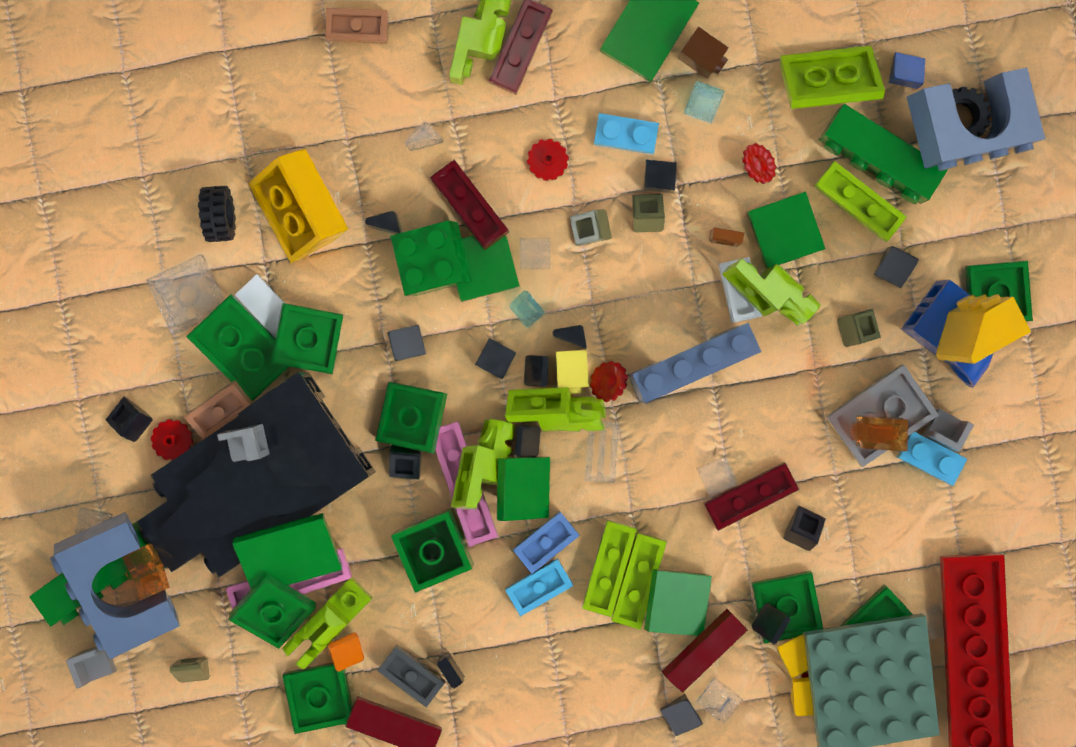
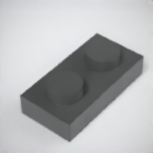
[378,645,445,707]

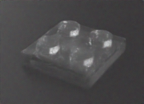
[146,254,225,335]

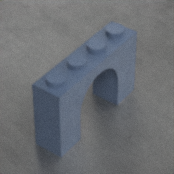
[907,68,1045,171]
[627,323,761,403]
[51,512,180,659]

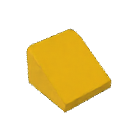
[777,634,808,679]
[791,677,814,716]

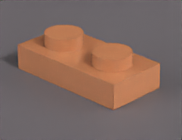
[325,8,389,44]
[184,380,253,439]

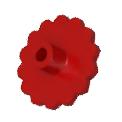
[527,139,569,181]
[742,143,777,184]
[589,361,628,402]
[150,419,193,460]

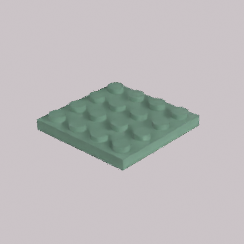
[803,613,940,747]

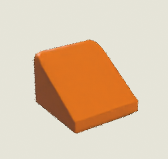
[328,632,364,672]

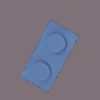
[513,511,580,574]

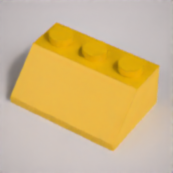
[248,149,349,263]
[936,294,1031,364]

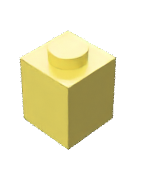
[556,350,589,394]

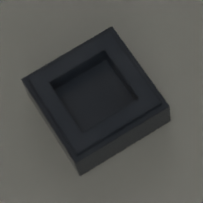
[437,651,465,689]

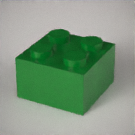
[390,220,472,296]
[391,508,474,593]

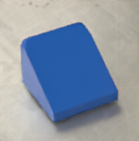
[888,52,925,89]

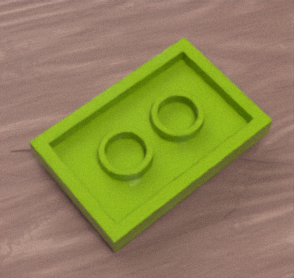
[780,46,885,109]

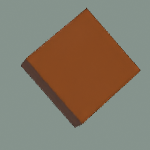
[709,227,745,247]

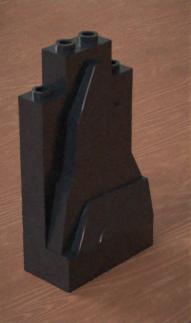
[137,372,376,577]

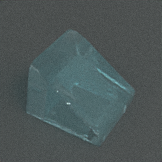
[684,81,725,124]
[510,290,545,328]

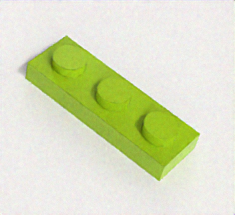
[814,161,907,242]
[582,520,637,617]
[611,532,667,630]

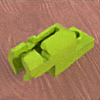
[449,0,511,85]
[722,258,821,326]
[505,387,606,432]
[451,419,516,509]
[282,577,373,669]

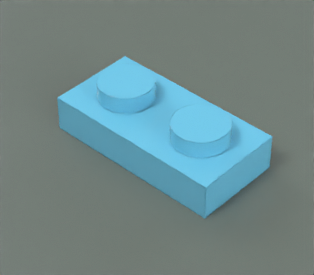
[594,113,659,155]
[897,432,967,486]
[505,558,573,617]

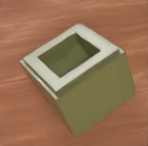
[632,194,665,233]
[570,209,612,246]
[837,309,881,347]
[170,657,210,683]

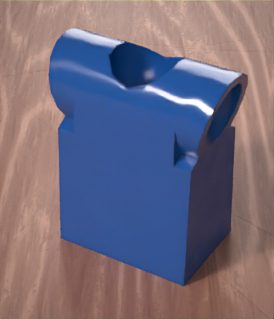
[900,280,994,388]

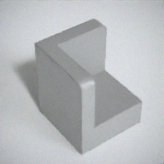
[923,409,974,452]
[217,424,270,462]
[66,646,117,689]

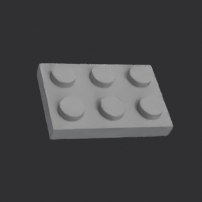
[826,364,939,467]

